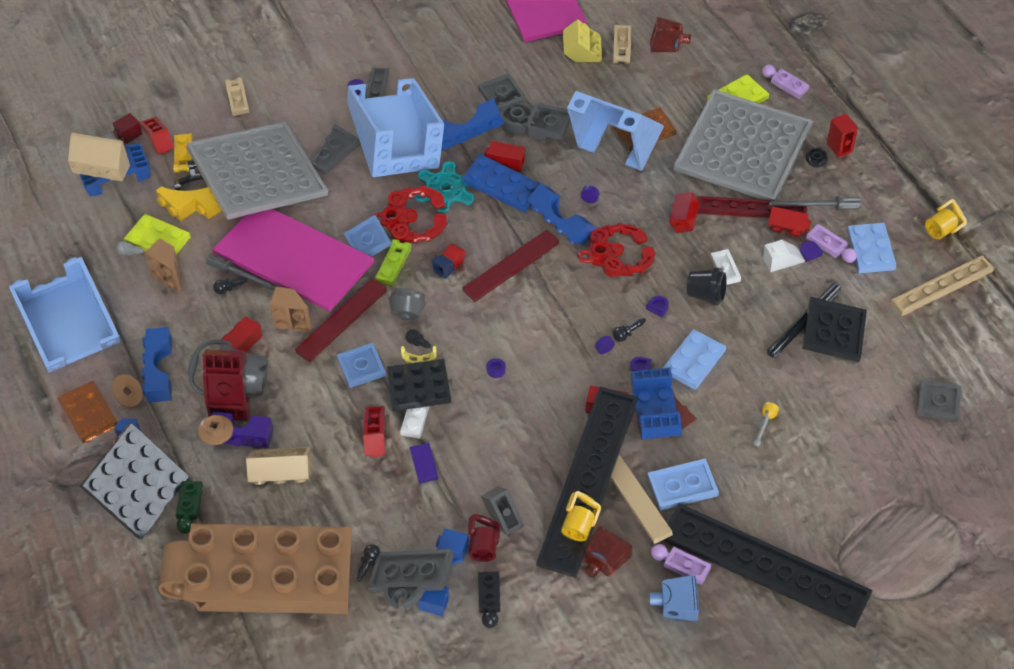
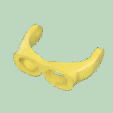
[401,345,437,364]

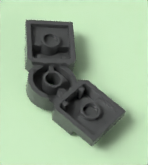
[478,73,570,141]

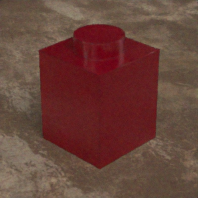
[113,113,143,144]

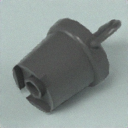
[188,340,269,396]

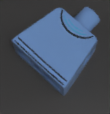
[649,575,699,621]

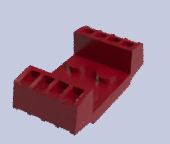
[202,349,250,421]

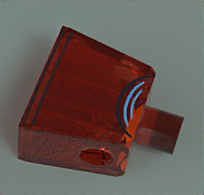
[650,17,691,52]
[584,526,633,578]

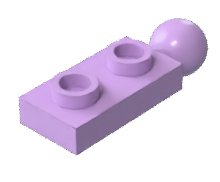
[762,64,810,99]
[806,224,857,263]
[651,544,711,585]

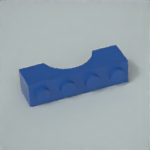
[441,98,504,151]
[527,183,596,245]
[141,327,172,403]
[418,528,469,616]

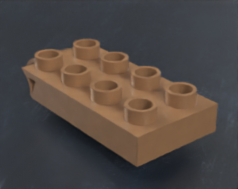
[158,524,352,614]

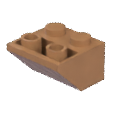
[145,238,181,292]
[270,287,312,332]

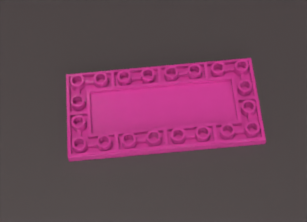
[505,0,588,42]
[212,209,374,312]

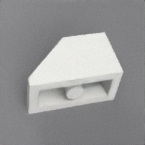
[763,240,805,272]

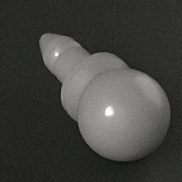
[116,241,144,255]

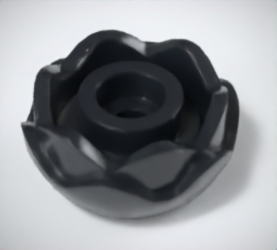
[806,147,828,168]

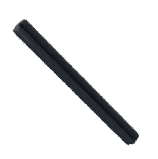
[767,282,842,358]

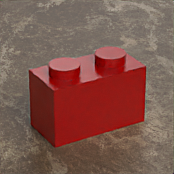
[827,113,858,158]

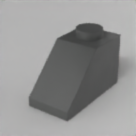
[481,486,524,535]

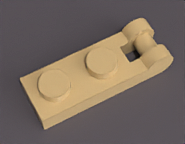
[613,25,631,64]
[225,77,250,116]

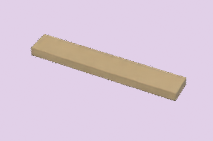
[890,255,994,317]
[611,454,672,544]

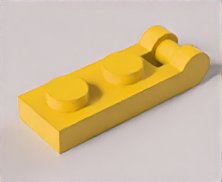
[173,133,193,174]

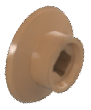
[112,374,143,407]
[198,415,234,445]

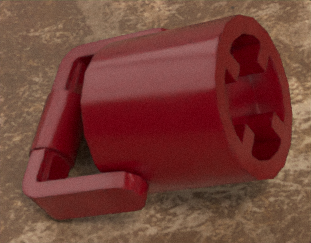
[468,514,500,562]

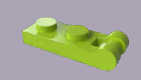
[375,239,412,286]

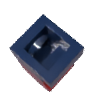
[432,243,466,279]

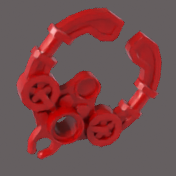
[371,185,447,244]
[577,223,656,277]

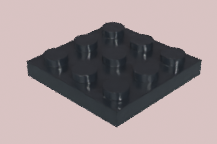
[802,297,867,362]
[387,359,451,411]

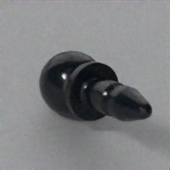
[213,278,248,295]
[613,318,646,342]
[405,329,431,348]
[357,544,380,581]

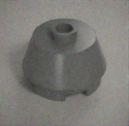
[388,288,426,320]

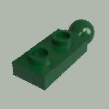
[176,481,203,534]

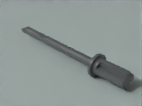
[769,196,861,210]
[206,254,279,290]

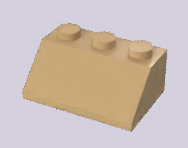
[68,133,130,181]
[246,447,312,485]

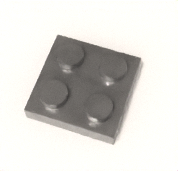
[917,379,961,422]

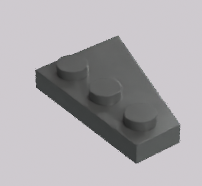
[311,124,361,175]

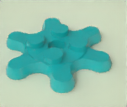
[414,161,474,214]

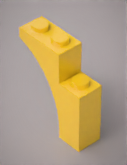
[156,186,222,221]

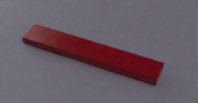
[697,196,807,218]
[463,230,559,302]
[295,278,387,363]

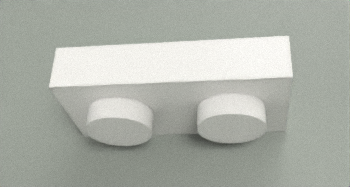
[710,249,741,285]
[400,406,430,439]

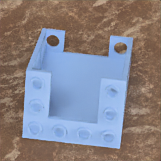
[347,78,444,177]
[567,91,664,171]
[9,257,120,373]

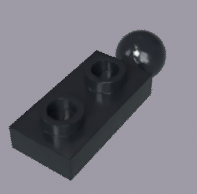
[478,571,500,628]

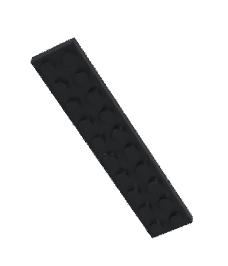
[536,386,638,578]
[664,503,873,628]

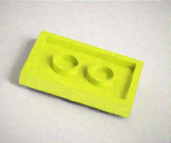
[707,74,769,103]
[124,214,191,255]

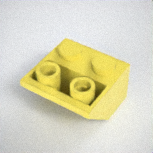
[563,19,602,62]

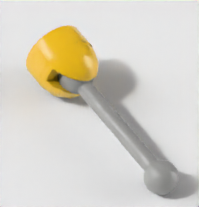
[753,402,779,446]

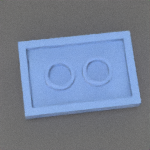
[847,223,897,273]
[663,329,726,390]
[647,458,719,511]

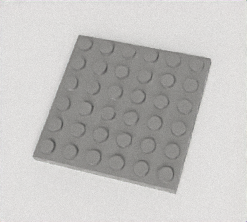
[674,89,813,201]
[187,122,328,220]

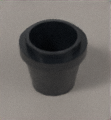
[687,267,727,306]

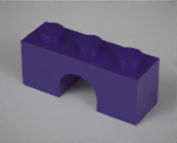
[211,411,273,449]

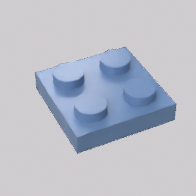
[344,215,392,257]
[337,343,386,388]

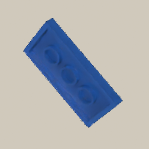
[462,154,539,213]

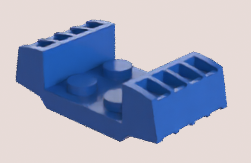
[79,143,150,196]
[630,367,682,440]

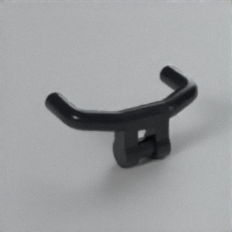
[174,160,204,191]

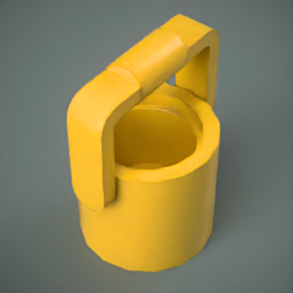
[925,199,967,240]
[561,491,601,541]

